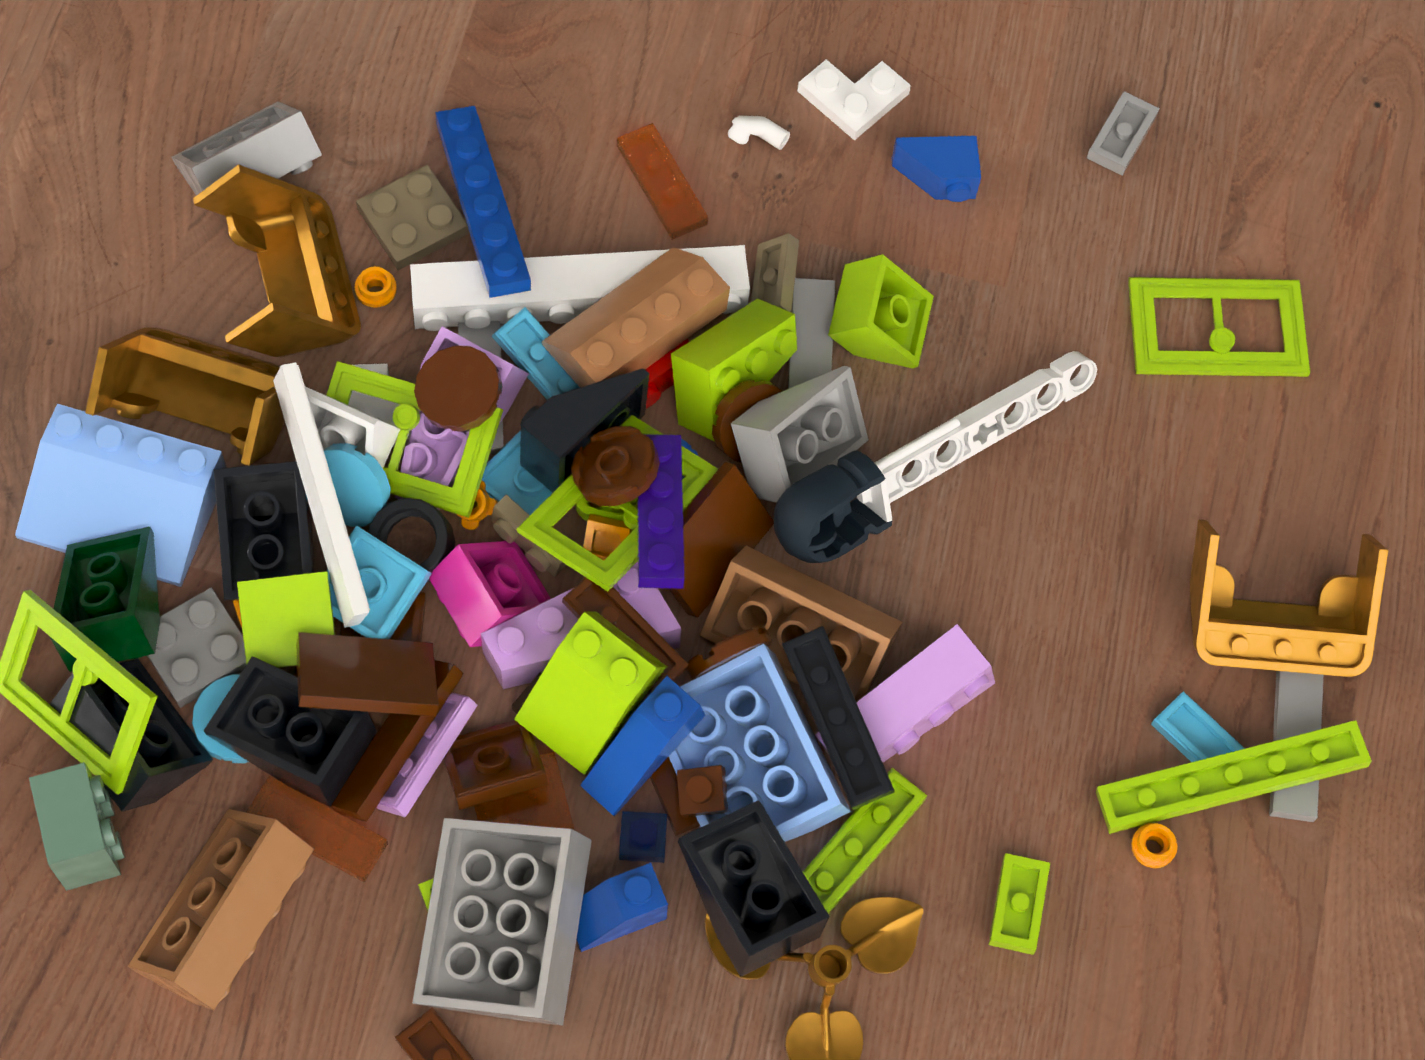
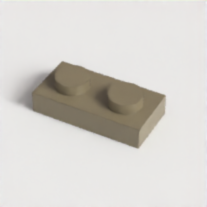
[751,233,799,312]
[491,495,566,578]

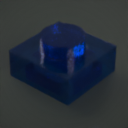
[619,811,667,863]

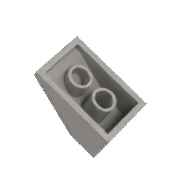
[731,366,869,503]

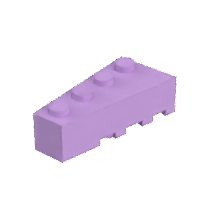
[481,561,681,689]
[815,624,995,762]

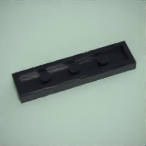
[782,626,895,810]

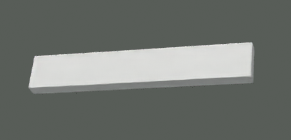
[273,362,370,628]

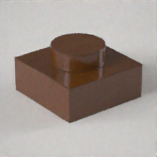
[677,765,728,818]

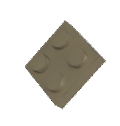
[356,164,470,270]

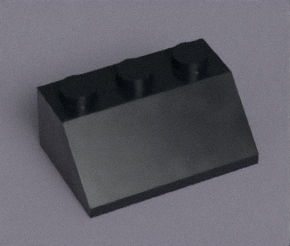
[50,659,213,812]

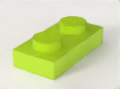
[988,853,1050,955]

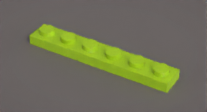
[1096,720,1372,834]

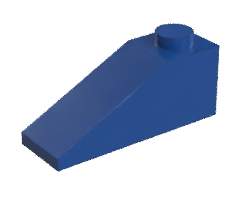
[580,676,706,816]

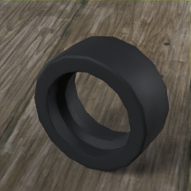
[368,498,456,583]

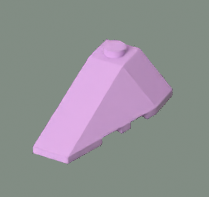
[395,326,529,510]

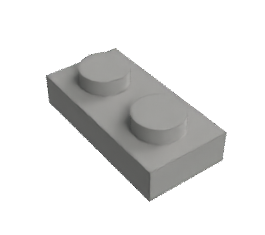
[1087,91,1160,176]

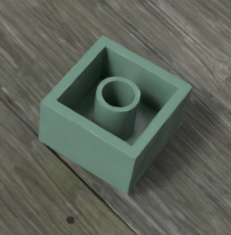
[29,762,125,891]

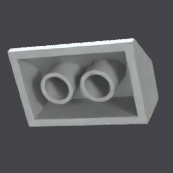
[172,102,322,196]

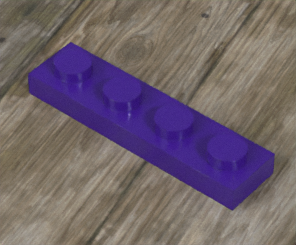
[637,434,684,589]

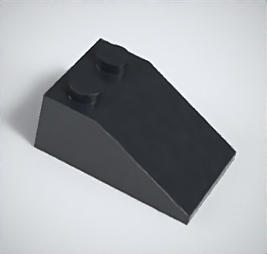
[520,368,649,493]
[214,461,314,601]
[204,656,377,807]
[678,800,830,977]

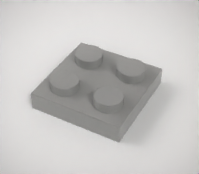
[147,587,246,708]

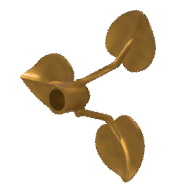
[705,897,923,1060]

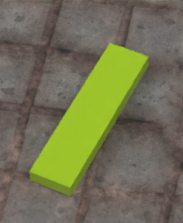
[803,768,927,914]

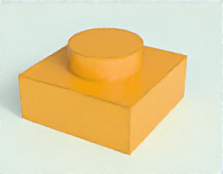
[583,514,632,561]

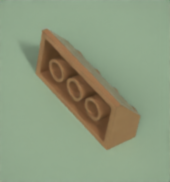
[542,247,730,388]
[700,545,903,702]
[128,809,314,1010]

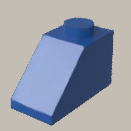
[892,136,981,202]
[576,862,668,952]

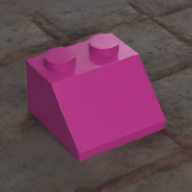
[429,541,551,647]

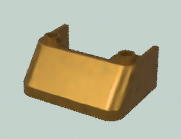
[193,164,361,357]
[85,327,285,466]
[1190,519,1388,677]

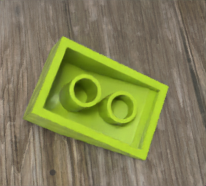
[514,611,667,775]

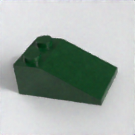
[49,527,160,672]

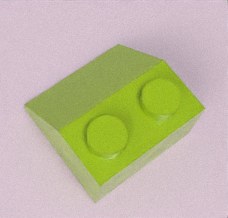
[828,254,934,368]

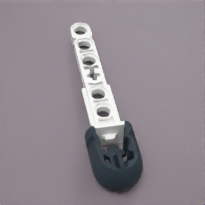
[774,351,1097,563]

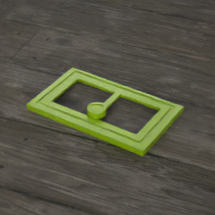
[1128,277,1310,377]
[327,361,503,518]
[517,415,718,592]
[0,590,157,795]

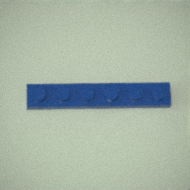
[435,106,531,298]

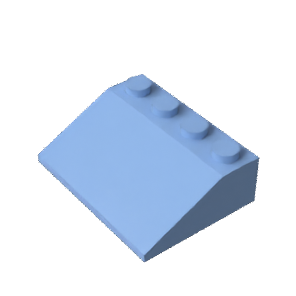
[15,404,227,587]
[669,644,851,842]

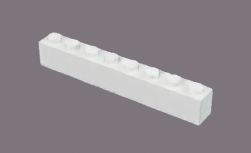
[410,245,750,331]

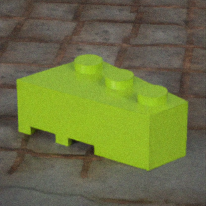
[671,298,797,442]

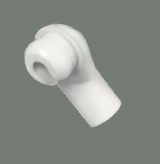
[728,115,790,150]

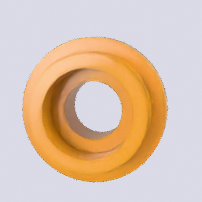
[354,266,397,308]
[1131,823,1178,868]

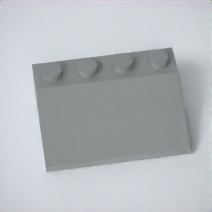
[412,818,592,1026]

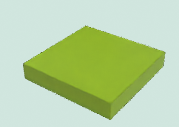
[237,571,335,668]

